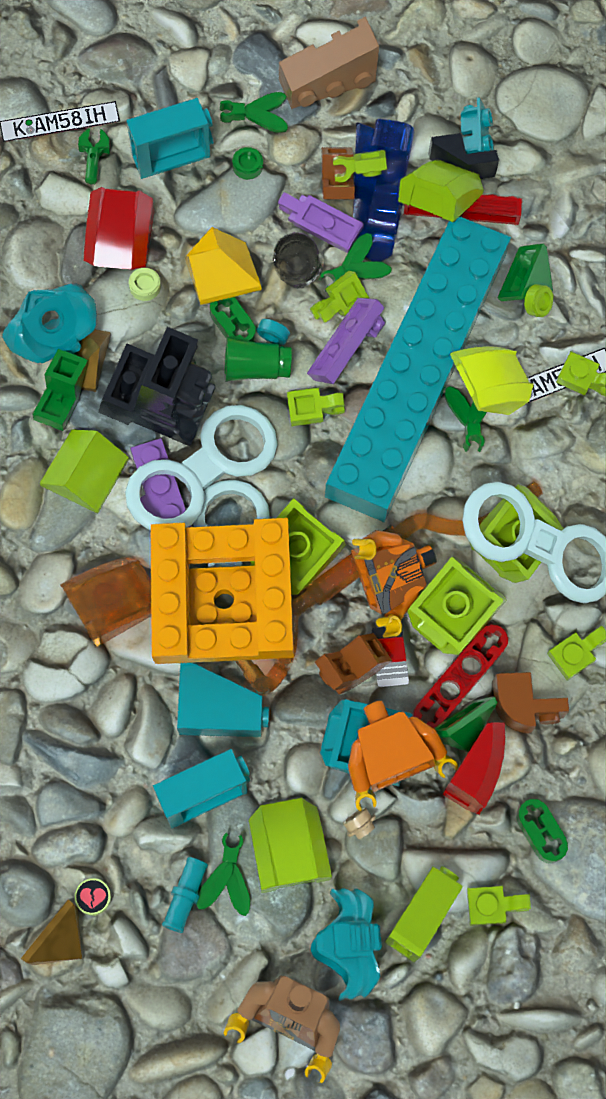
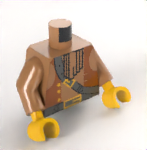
[224,975,340,1083]

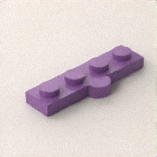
[130,438,192,527]

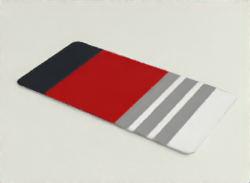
[371,627,409,687]

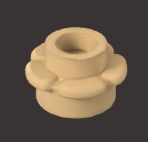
[343,807,376,839]

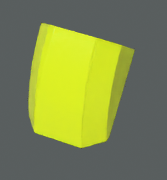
[450,346,534,415]

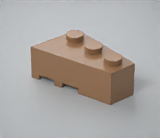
[279,16,379,109]

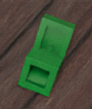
[33,349,88,431]

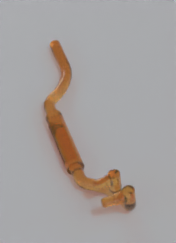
[236,481,543,696]

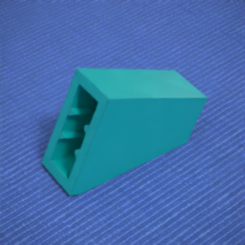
[177,663,269,737]

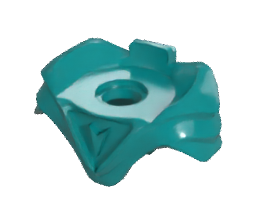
[2,283,97,363]
[311,888,382,1001]

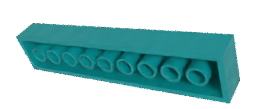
[325,216,511,523]

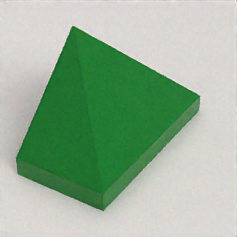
[497,244,553,301]
[434,697,498,752]

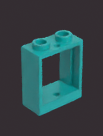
[126,98,214,179]
[152,749,251,829]

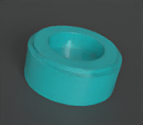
[257,319,290,345]

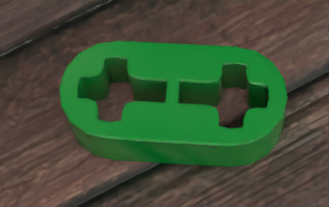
[210,297,256,342]
[516,799,568,864]

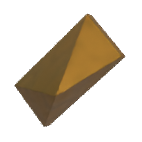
[74,329,111,392]
[21,900,82,965]

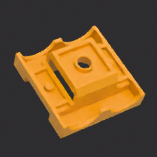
[151,518,294,664]

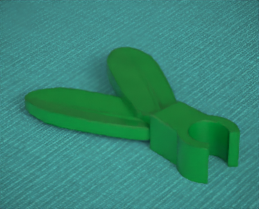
[220,92,288,133]
[318,233,392,292]
[445,386,487,452]
[197,833,250,916]

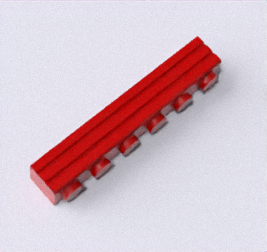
[403,194,522,225]

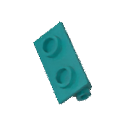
[460,97,494,154]

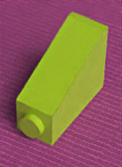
[384,866,463,962]

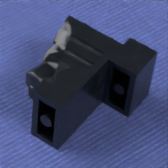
[98,326,216,446]

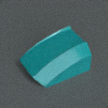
[320,699,413,786]

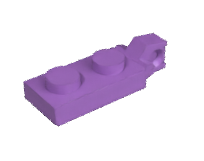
[278,192,363,253]

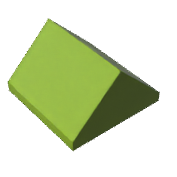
[40,429,129,514]

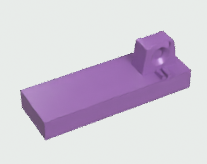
[307,298,385,384]

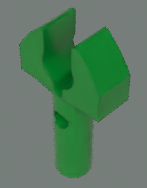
[78,128,111,185]

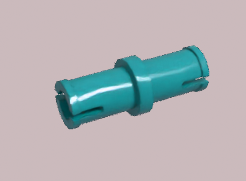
[162,857,208,933]

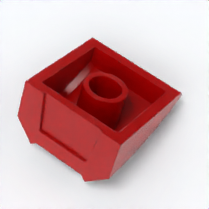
[84,187,155,270]
[443,722,505,815]

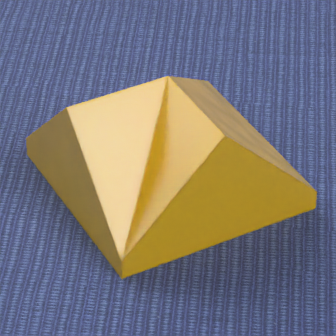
[185,227,262,305]

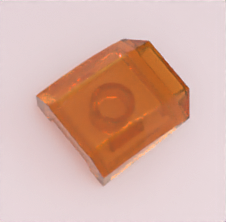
[60,557,151,648]

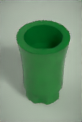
[225,337,292,382]

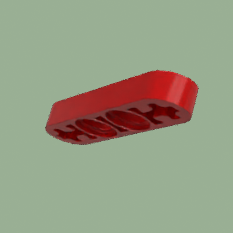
[413,625,508,728]

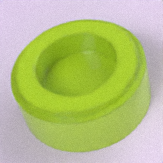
[524,284,553,317]

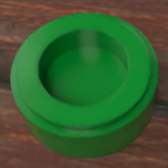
[232,147,263,180]

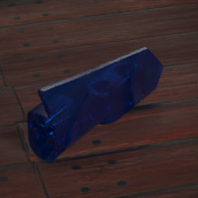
[353,119,415,262]

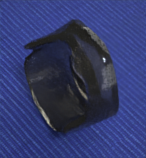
[272,232,324,289]

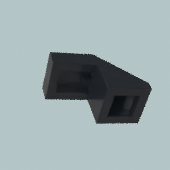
[428,133,499,179]

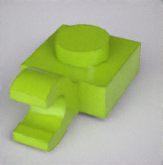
[333,150,387,182]
[310,271,369,322]
[556,351,606,396]
[287,388,345,427]
[547,626,606,681]
[467,886,531,926]

